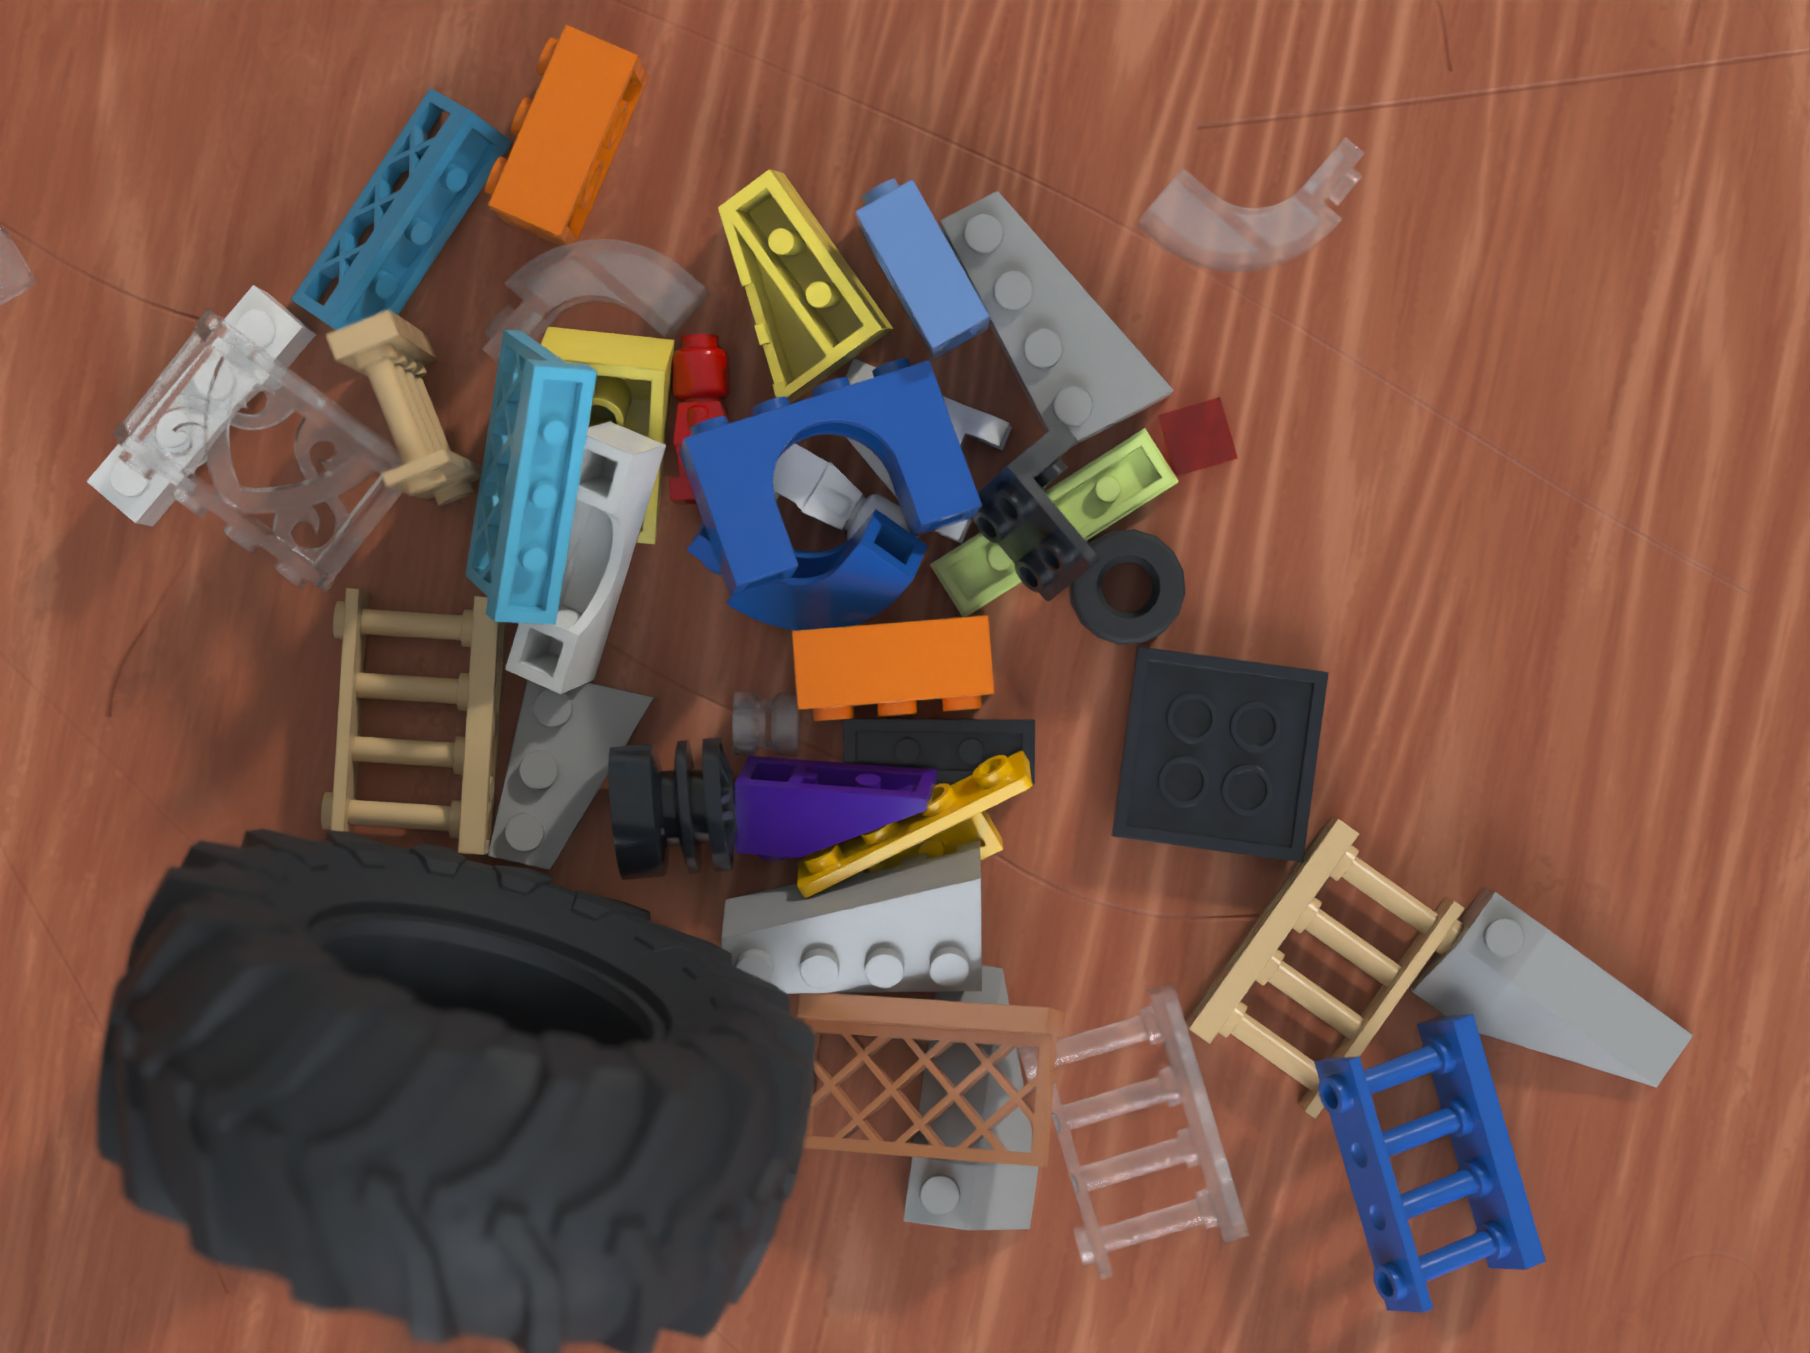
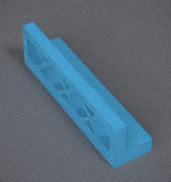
[291,88,512,330]

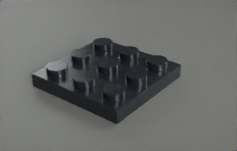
[1111,646,1329,862]

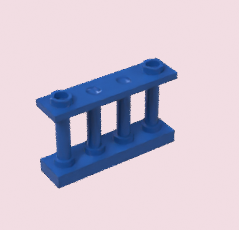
[1314,1014,1546,1313]

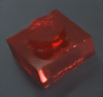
[1157,397,1238,477]

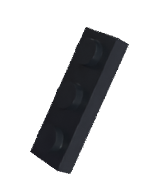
[843,718,1035,784]

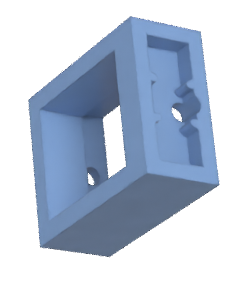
[855,178,990,360]

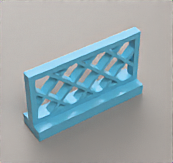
[465,329,597,625]

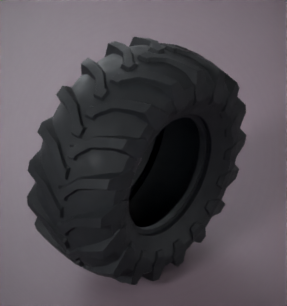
[96,829,816,1353]

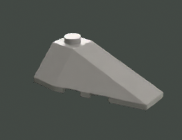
[1410,887,1693,1087]
[903,965,1039,1230]

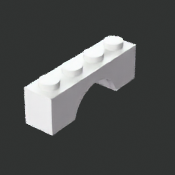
[87,285,316,526]
[505,422,666,694]

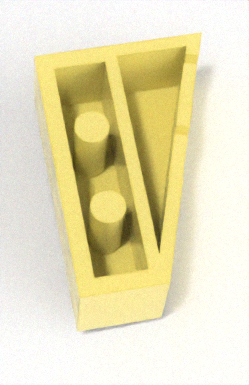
[718,169,893,403]

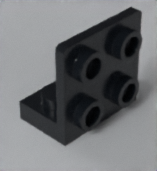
[973,421,1099,601]

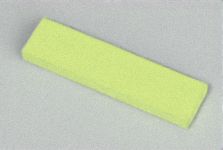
[930,428,1179,617]

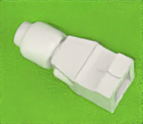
[773,444,920,540]

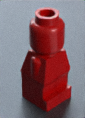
[669,334,730,505]

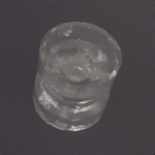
[732,692,800,756]

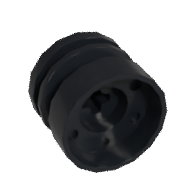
[608,737,739,880]

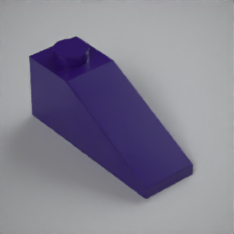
[734,756,937,861]

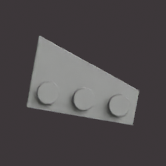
[488,680,656,870]

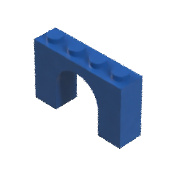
[679,358,982,598]

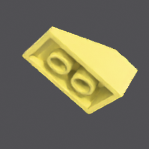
[541,327,674,545]

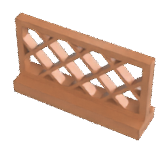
[797,993,1064,1167]

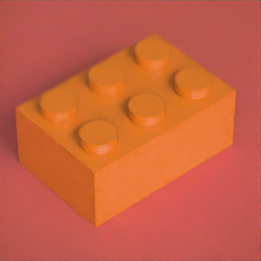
[485,25,649,252]
[792,616,994,721]

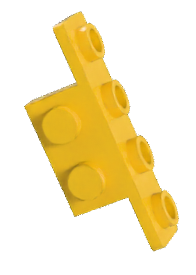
[797,751,1032,898]

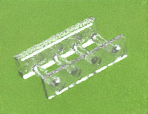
[1018,983,1249,1280]

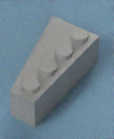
[940,191,1174,446]
[721,841,982,994]

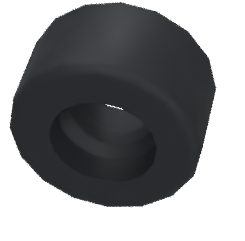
[1069,529,1186,645]

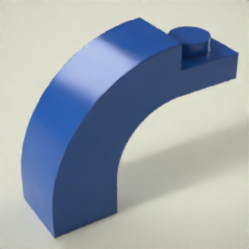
[687,509,928,631]

